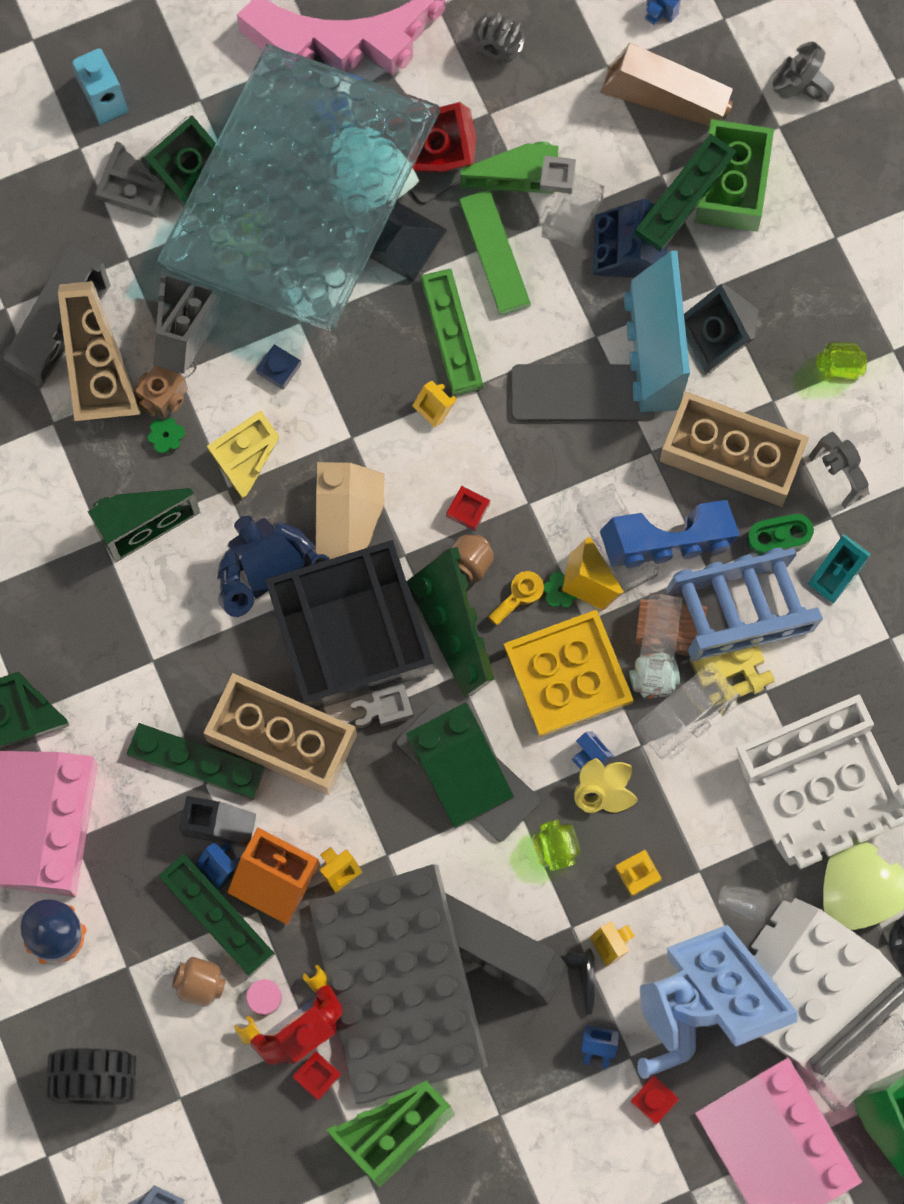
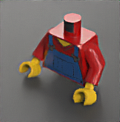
[234,965,343,1065]

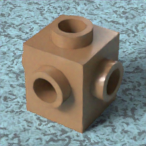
[135,365,188,419]

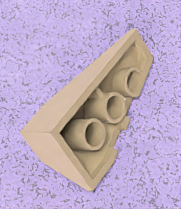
[316,462,385,563]

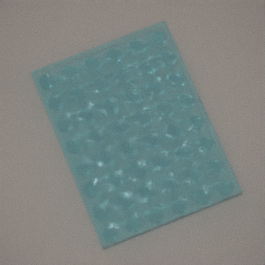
[157,43,440,332]

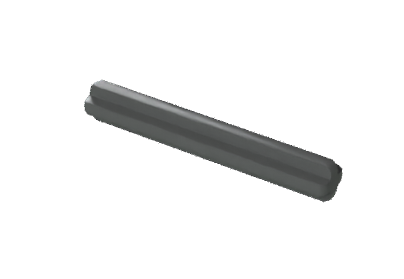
[809,977,904,1076]

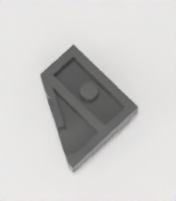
[95,141,167,218]

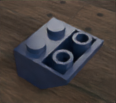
[593,198,667,277]

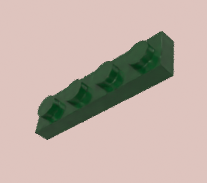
[635,133,737,253]
[126,723,265,800]
[158,853,276,978]

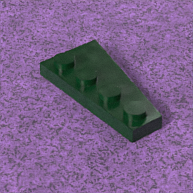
[407,547,495,697]

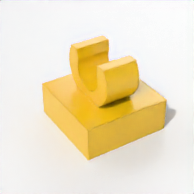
[412,381,457,428]
[320,846,363,893]
[615,850,662,897]
[589,921,635,967]

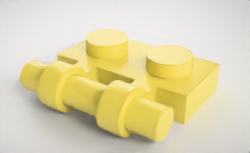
[689,646,775,708]

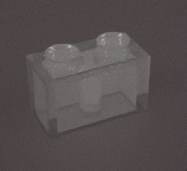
[539,173,605,252]

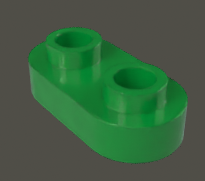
[747,514,814,556]

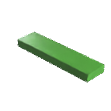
[459,189,531,316]
[420,268,484,396]

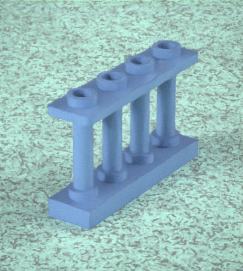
[666,548,823,662]

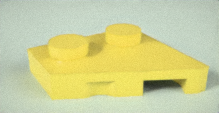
[207,410,279,500]

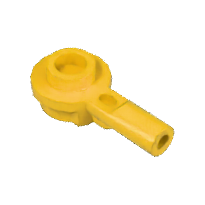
[488,571,544,626]

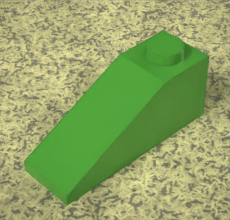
[460,141,559,194]

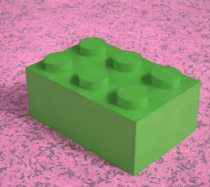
[695,119,774,232]

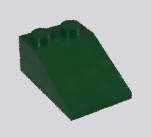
[139,115,254,231]
[87,488,201,563]
[406,702,514,829]

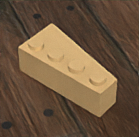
[58,281,141,421]

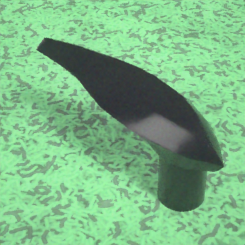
[565,948,595,1015]

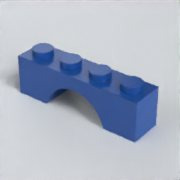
[599,500,740,569]

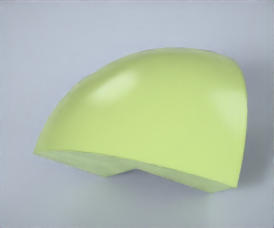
[823,838,904,930]

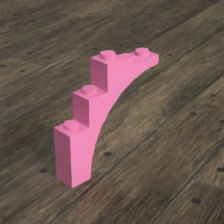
[237,0,445,76]

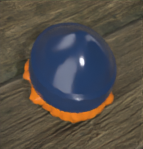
[20,899,86,964]

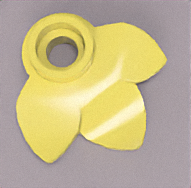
[574,758,638,813]

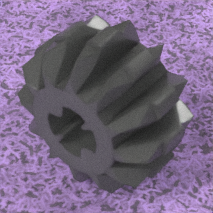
[471,12,526,63]

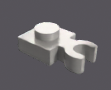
[351,683,413,728]

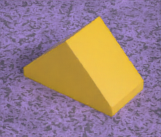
[562,537,624,610]

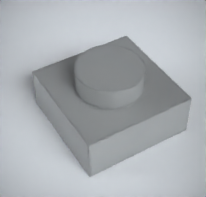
[540,156,576,194]

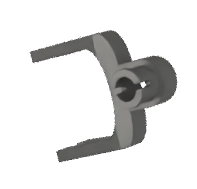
[809,431,870,509]

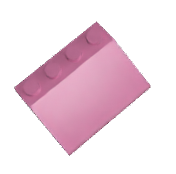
[0,751,98,897]
[695,1058,862,1204]

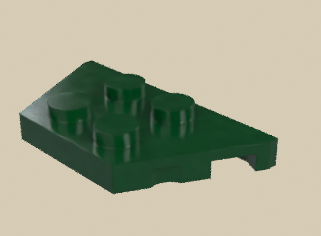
[0,672,70,750]

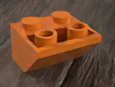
[228,827,320,925]

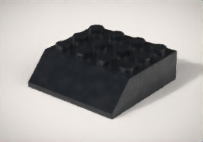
[265,540,434,710]

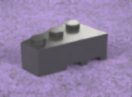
[153,271,222,374]

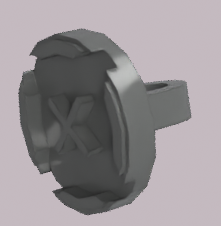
[772,42,835,102]

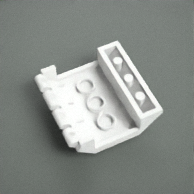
[736,694,904,869]
[751,898,901,1088]

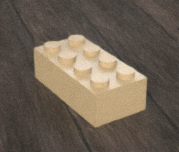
[660,391,809,507]
[203,673,357,796]

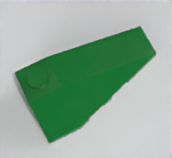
[852,1069,904,1179]

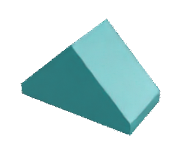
[807,534,871,604]

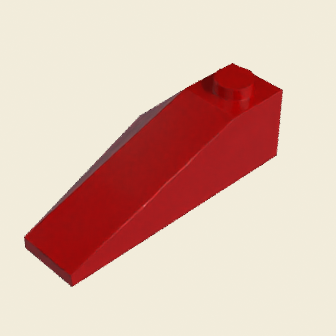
[341,102,476,173]

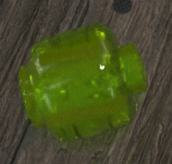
[816,341,867,384]
[532,818,581,871]

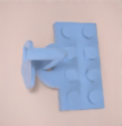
[637,925,798,1079]

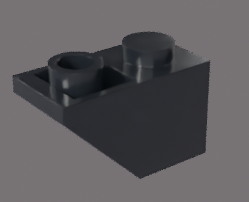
[180,796,257,847]

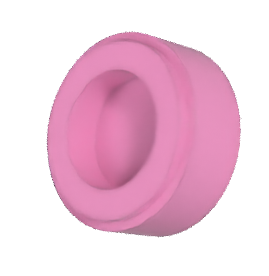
[247,979,282,1015]

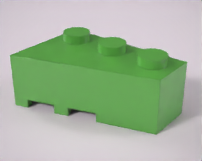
[326,1081,455,1188]

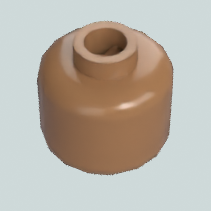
[452,535,494,584]
[172,957,226,1007]

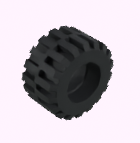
[46,1048,136,1105]

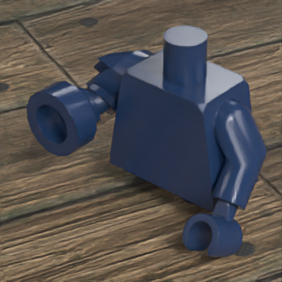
[217,516,329,617]

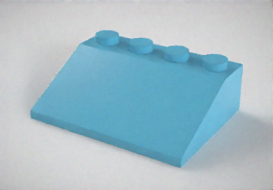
[624,251,690,412]

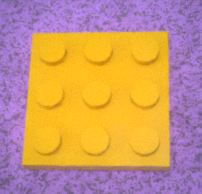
[503,609,634,738]

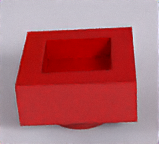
[446,485,491,531]
[293,1051,342,1101]
[630,1075,679,1126]

